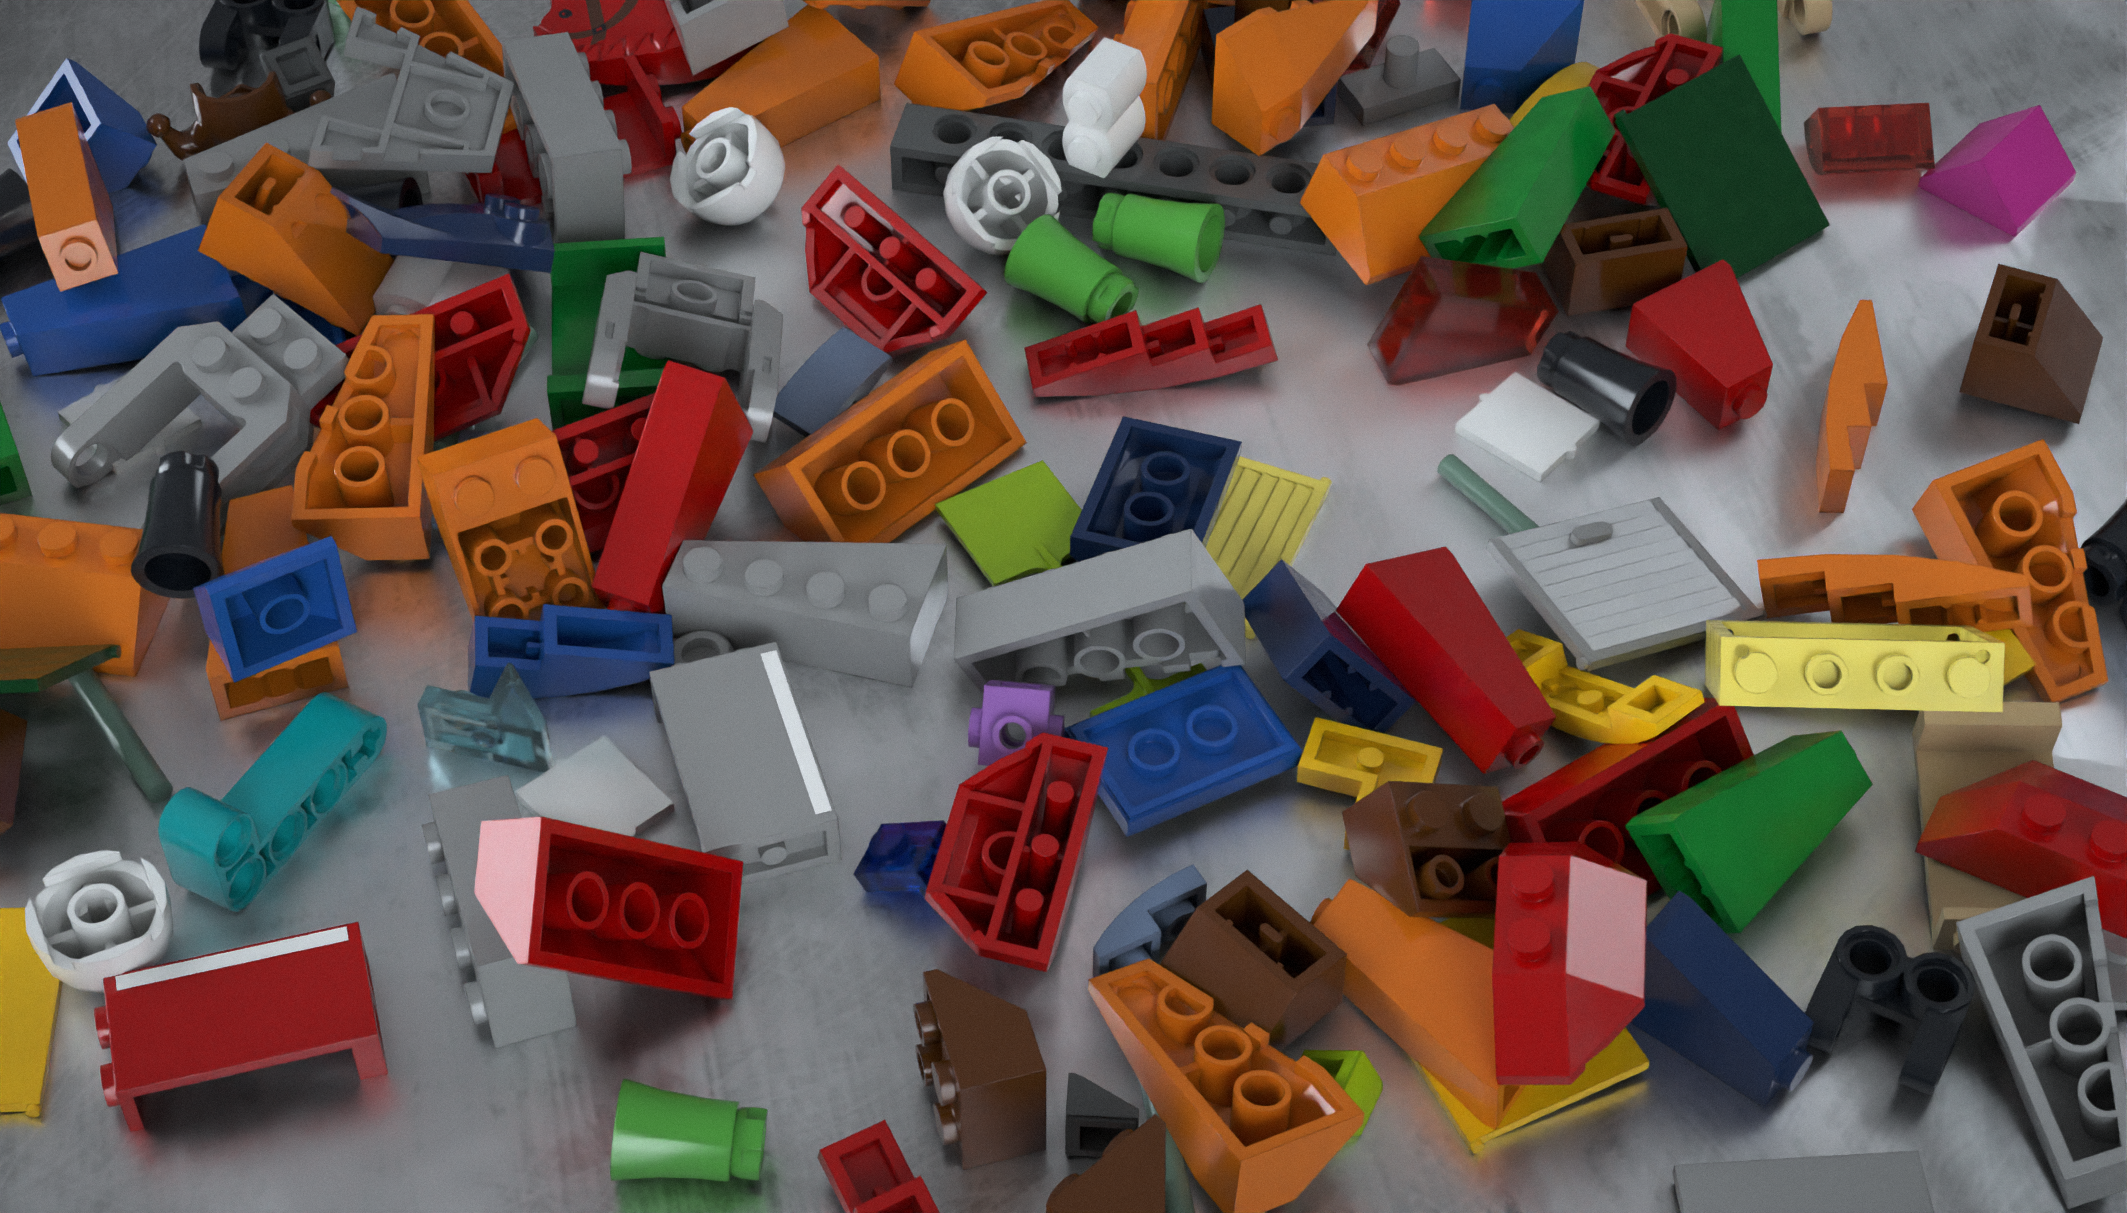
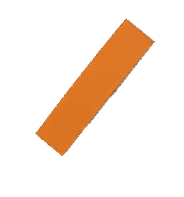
[1815,300,1888,513]
[1757,554,2033,636]

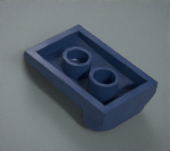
[330,187,555,273]
[1070,416,1242,562]

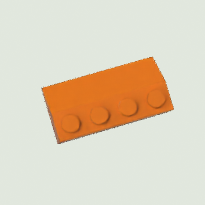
[1113,0,1208,141]
[1299,104,1515,285]
[753,339,1027,543]
[0,513,170,677]

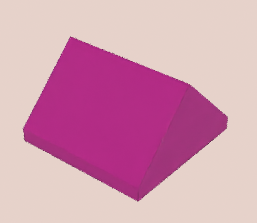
[1918,105,2076,237]

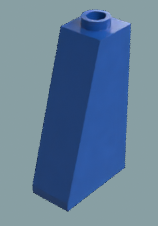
[0,224,247,376]

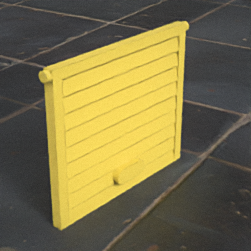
[1206,456,1332,639]

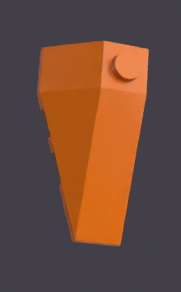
[291,314,435,561]
[1912,439,2108,702]

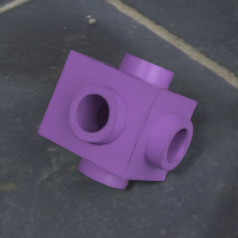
[968,680,1065,766]

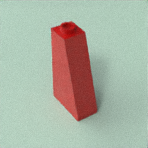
[591,360,754,614]
[1335,546,1556,774]

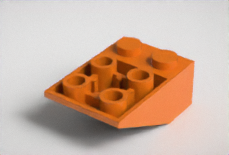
[198,142,394,336]
[416,418,605,621]

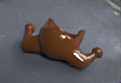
[146,71,333,161]

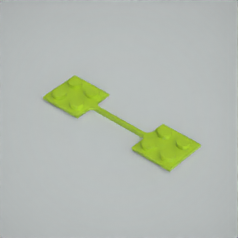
[935,460,1207,717]

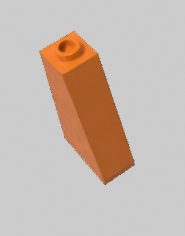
[681,4,881,154]
[15,102,118,292]
[206,484,349,721]
[1310,878,1527,1130]

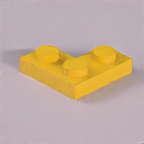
[1297,717,1444,850]

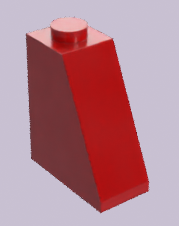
[1625,259,1773,430]

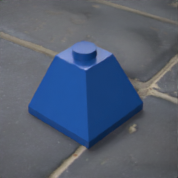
[1460,0,1584,114]
[7,58,157,194]
[193,536,357,683]

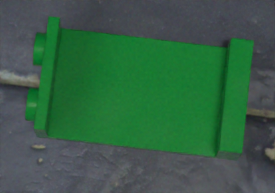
[547,237,672,430]

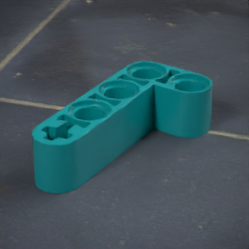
[158,692,387,912]

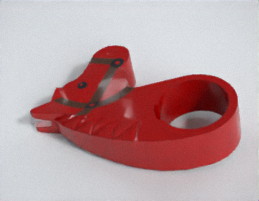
[533,0,762,86]

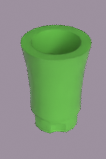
[1092,192,1225,283]
[1004,214,1139,324]
[610,1078,768,1182]

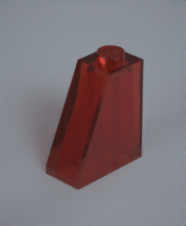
[1367,256,1559,386]

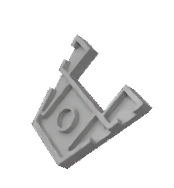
[308,7,514,173]

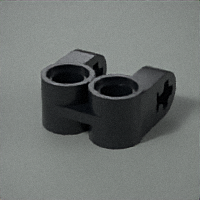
[199,0,335,70]
[1805,925,1975,1097]

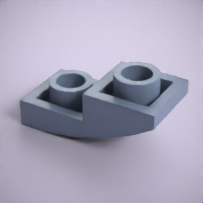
[773,327,893,437]
[1093,864,1207,978]

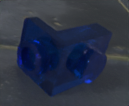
[853,820,947,914]

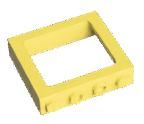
[1705,620,2005,712]

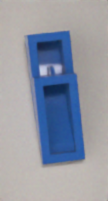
[468,604,675,700]

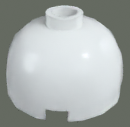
[670,107,785,226]
[943,136,1062,255]
[25,850,174,993]

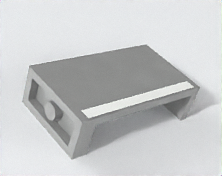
[649,642,842,885]

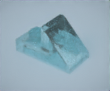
[417,662,554,773]

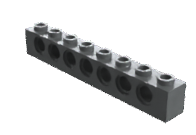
[890,103,1337,256]

